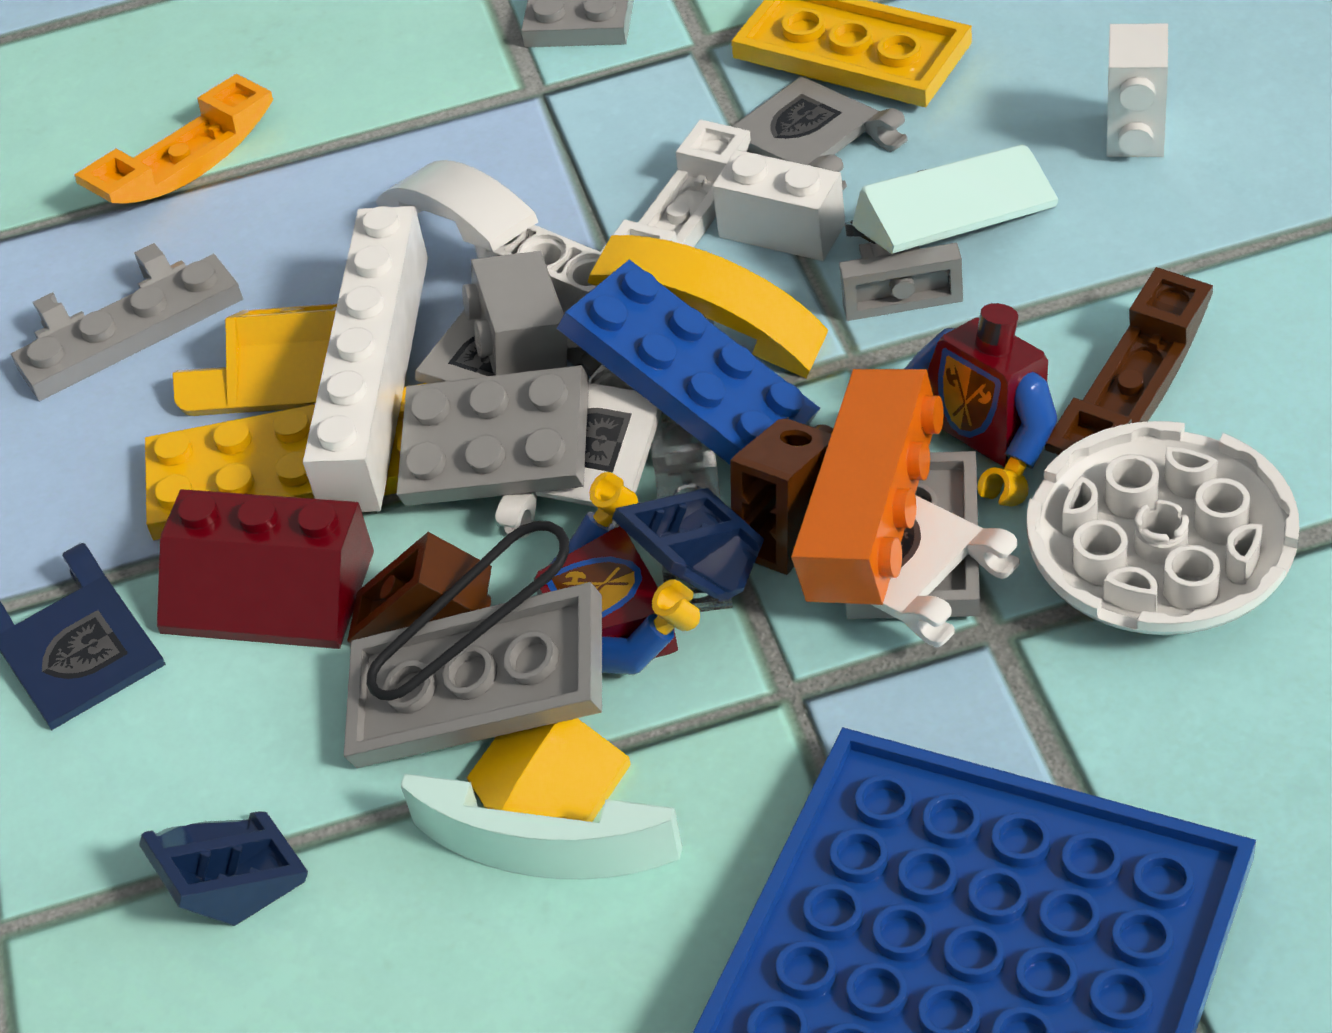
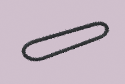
[366,521,569,700]

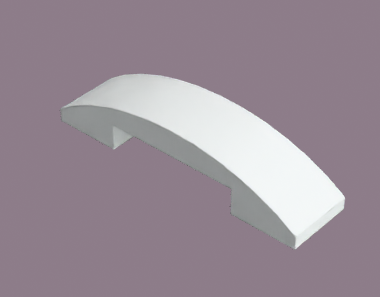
[600,119,751,252]
[376,160,538,252]

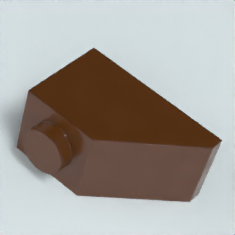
[347,532,492,643]

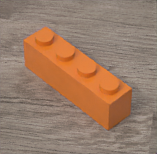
[791,369,944,605]

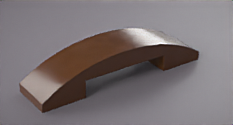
[1045,267,1213,455]

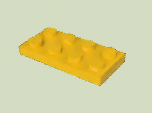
[731,0,972,108]

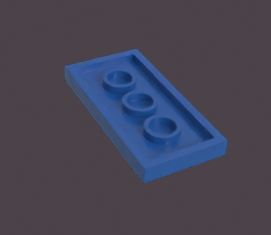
[557,259,820,465]

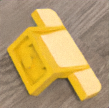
[172,303,337,416]

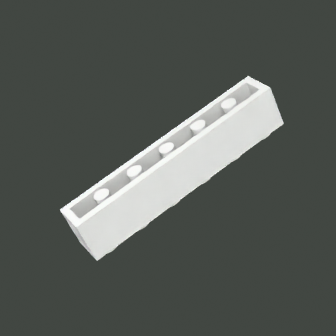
[303,206,428,512]

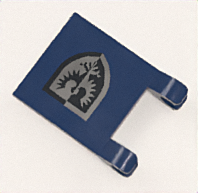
[0,543,166,731]

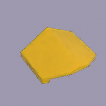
[466,718,631,822]

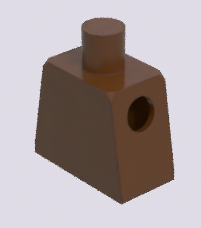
[730,419,833,575]

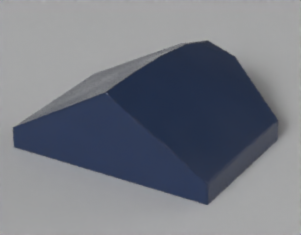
[612,488,764,600]
[139,811,308,926]

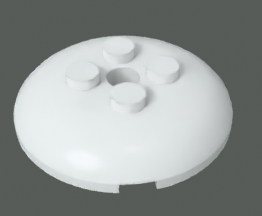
[1027,421,1300,635]

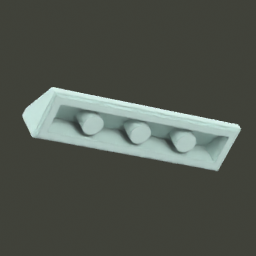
[852,145,1058,254]

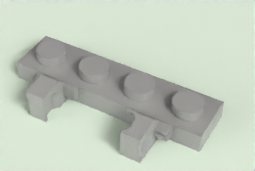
[10,243,243,401]

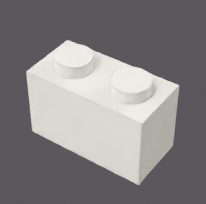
[1106,23,1168,157]
[712,150,845,261]

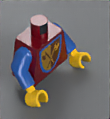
[904,303,1057,507]
[534,472,700,675]

